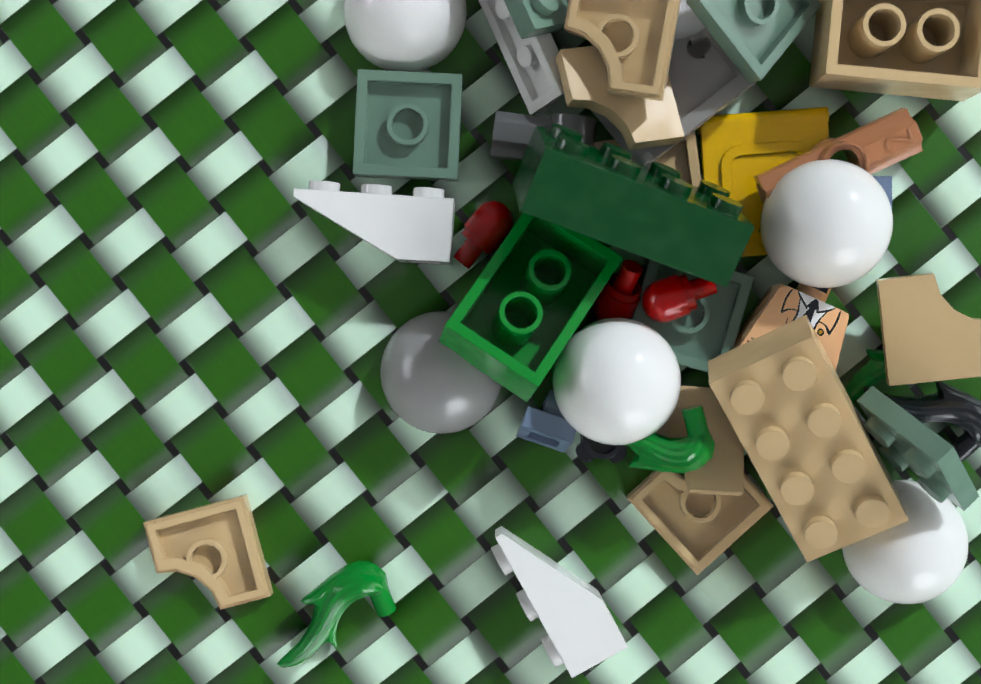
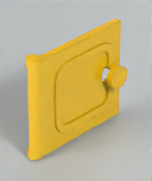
[697,107,829,257]

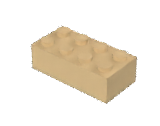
[708,315,909,562]

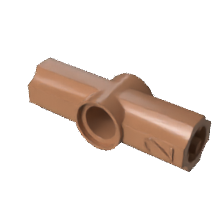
[754,108,923,204]

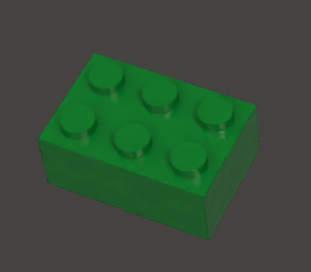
[439,213,623,402]

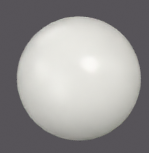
[343,0,467,72]
[760,159,893,288]
[553,317,681,445]
[842,480,968,604]

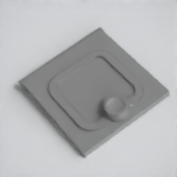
[591,28,757,168]

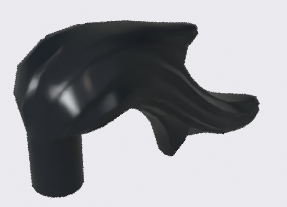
[864,381,981,462]

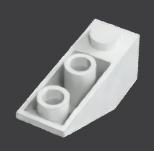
[293,181,455,266]
[491,526,628,678]

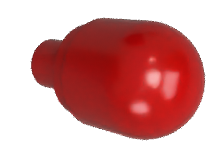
[453,201,514,269]
[593,260,643,320]
[642,274,717,323]

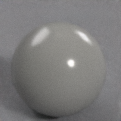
[380,311,502,434]

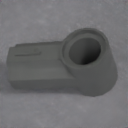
[490,111,597,162]

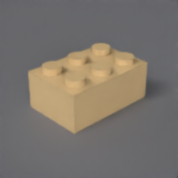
[809,0,981,101]

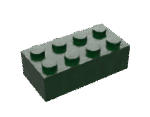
[512,123,755,287]

